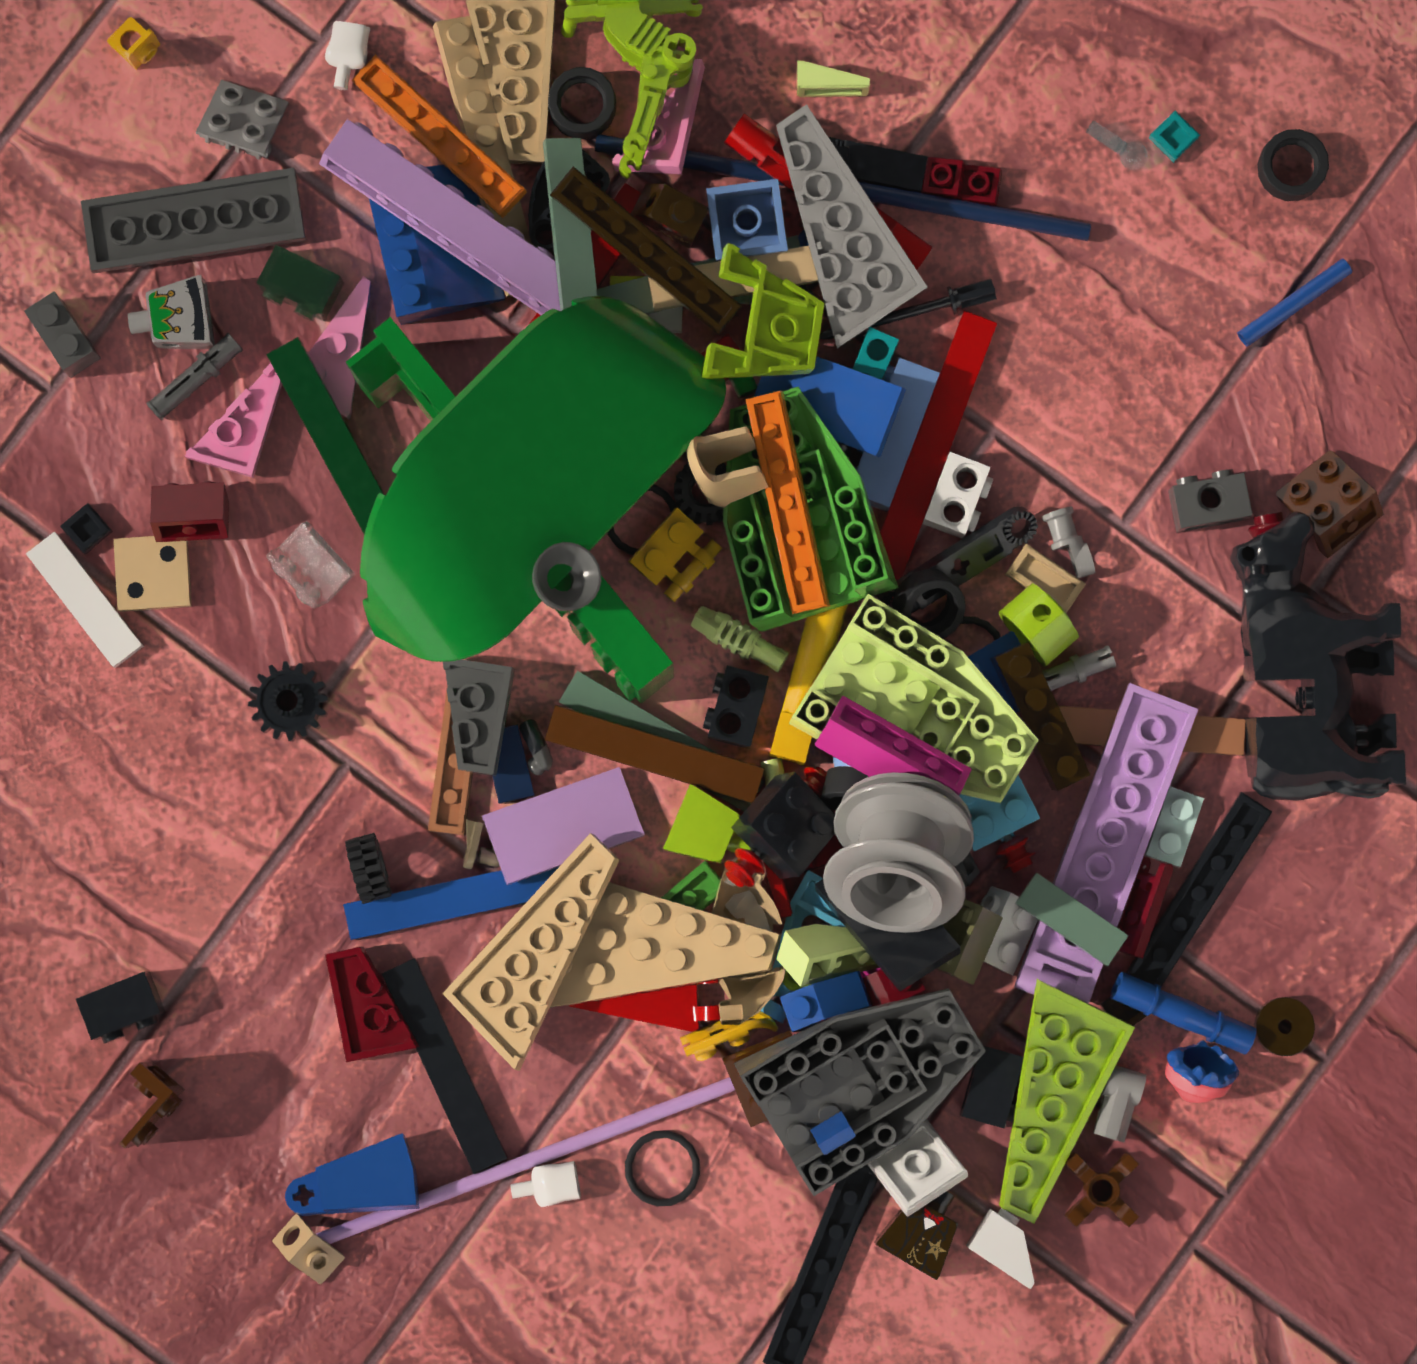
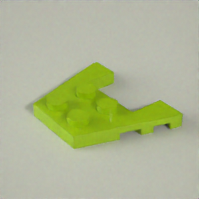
[702,243,825,379]

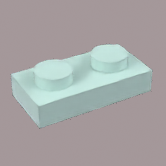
[1145,786,1204,868]

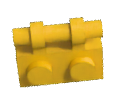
[628,508,722,603]

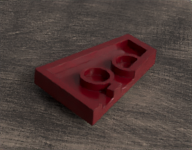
[325,947,420,1062]

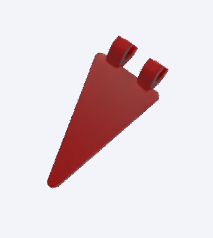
[568,979,720,1032]

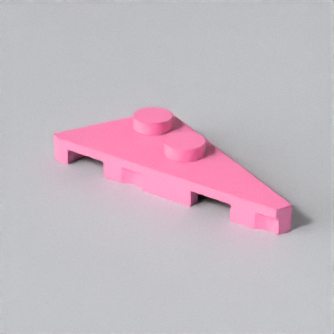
[612,59,705,175]
[308,276,371,419]
[185,363,282,478]

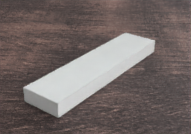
[26,532,144,668]

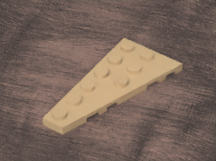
[466,0,556,165]
[442,833,619,1071]

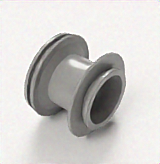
[823,772,974,933]

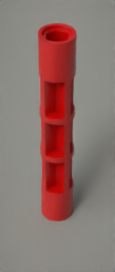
[724,113,933,270]

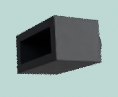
[76,971,166,1044]
[959,1046,1024,1129]

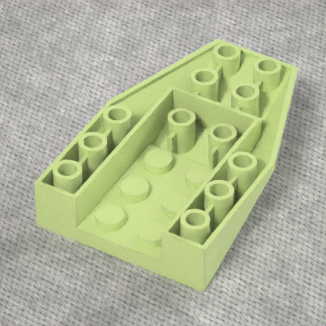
[789,594,1039,803]

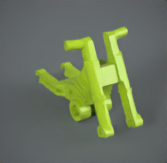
[561,0,703,179]

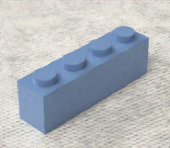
[854,358,940,512]

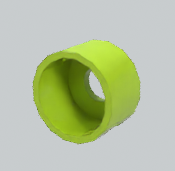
[998,583,1079,666]

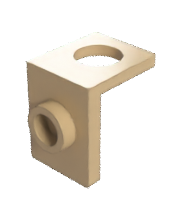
[272,1214,345,1285]

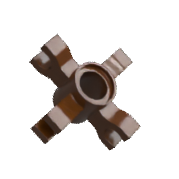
[1064,1152,1139,1227]

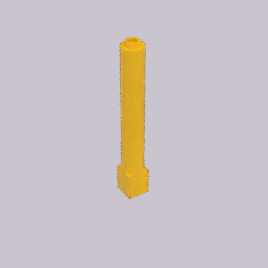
[769,604,848,765]

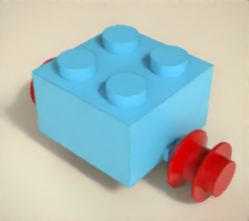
[959,775,1040,873]

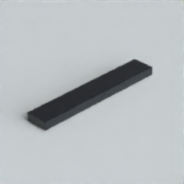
[1125,792,1272,987]
[381,958,508,1174]
[762,1165,878,1364]

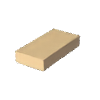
[1005,544,1086,613]

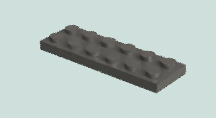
[81,168,306,274]

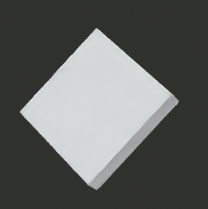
[867,1119,968,1217]

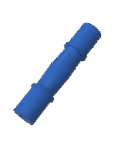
[1110,972,1257,1055]

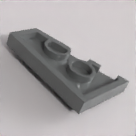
[443,659,515,776]

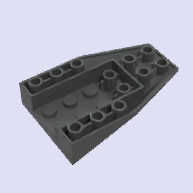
[734,988,986,1196]

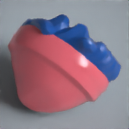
[1165,1040,1239,1103]

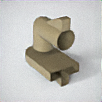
[463,820,500,870]

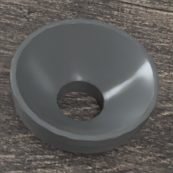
[532,542,601,611]

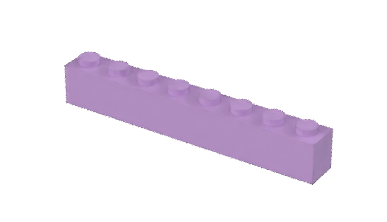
[319,119,560,315]

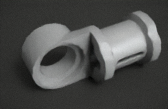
[1041,506,1096,579]

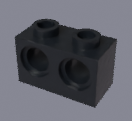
[703,665,769,749]

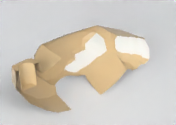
[712,857,785,1025]

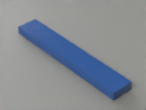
[343,867,559,940]

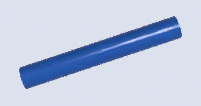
[1237,258,1352,347]

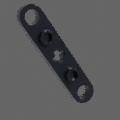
[878,507,1038,615]

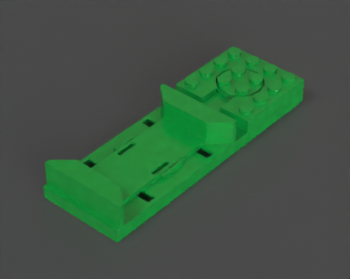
[346,317,674,704]

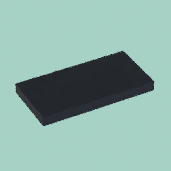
[815,879,961,991]

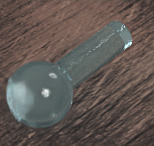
[1086,121,1148,170]

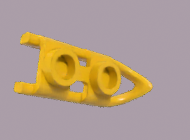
[680,1011,778,1061]

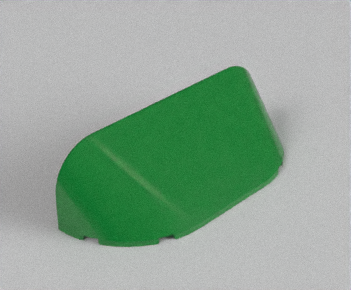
[360,296,726,662]

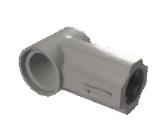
[1093,1065,1147,1142]

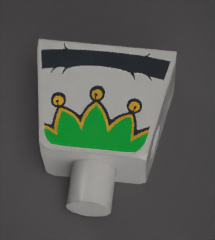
[128,275,215,349]

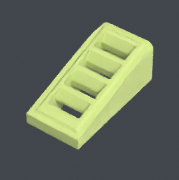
[797,60,870,97]

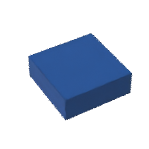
[810,1111,856,1155]

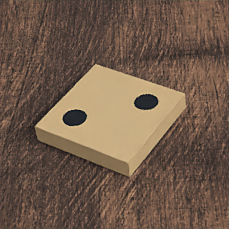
[113,536,192,612]

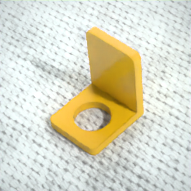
[107,17,161,70]

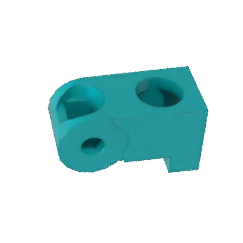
[853,327,899,379]

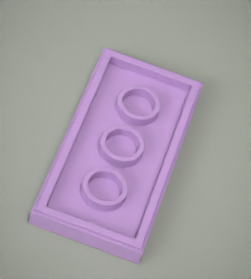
[482,767,645,885]

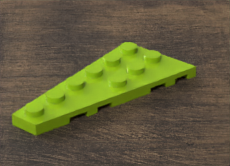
[999,979,1135,1224]

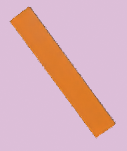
[351,54,527,218]
[745,391,830,614]

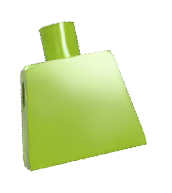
[663,784,751,864]

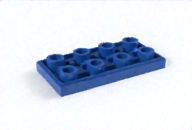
[754,356,906,457]

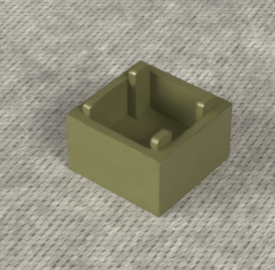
[936,899,1003,985]

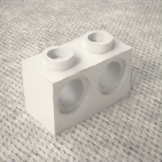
[922,452,993,539]

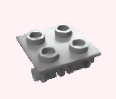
[196,80,289,160]

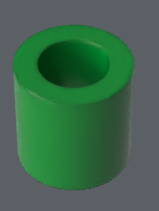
[729,377,758,398]

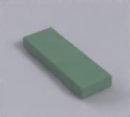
[1015,873,1128,966]

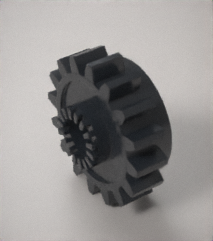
[248,661,330,742]

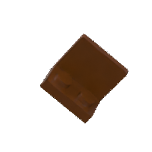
[1276,451,1384,558]
[119,1061,185,1149]

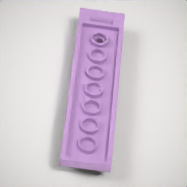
[1014,683,1198,1004]

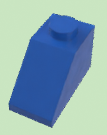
[780,971,872,1032]

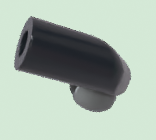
[519,719,553,775]

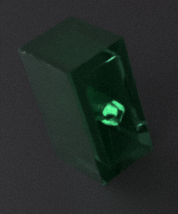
[256,245,344,322]

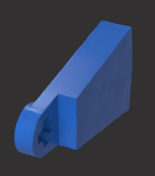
[285,1133,420,1216]

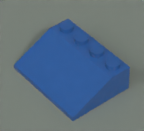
[369,165,505,325]

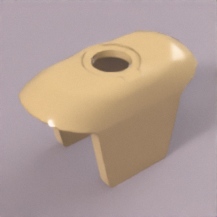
[687,427,768,508]

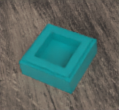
[1149,111,1200,163]

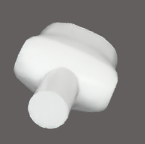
[325,21,370,90]
[510,1161,581,1207]

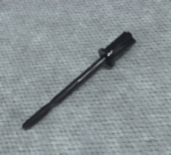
[819,279,997,339]

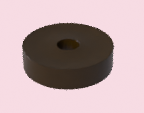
[1254,997,1315,1056]

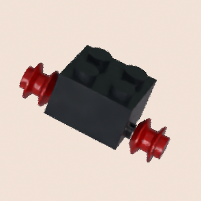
[724,767,835,887]

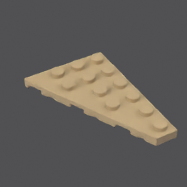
[550,882,781,1008]

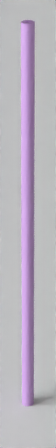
[316,1077,735,1244]

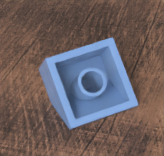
[706,179,788,261]

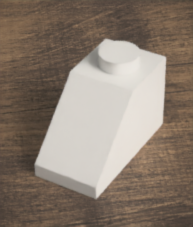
[966,1208,1035,1289]

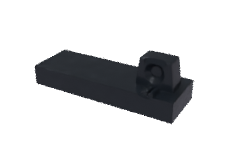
[829,137,928,193]

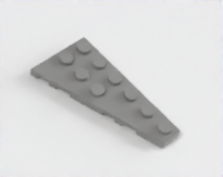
[776,104,927,348]

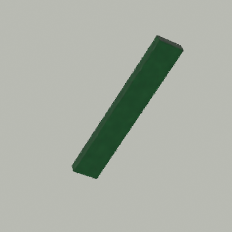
[266,337,385,535]

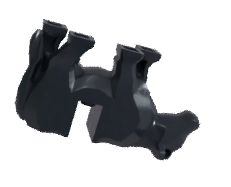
[1230,511,1406,801]

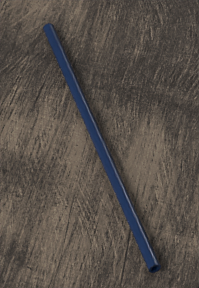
[595,134,1091,241]

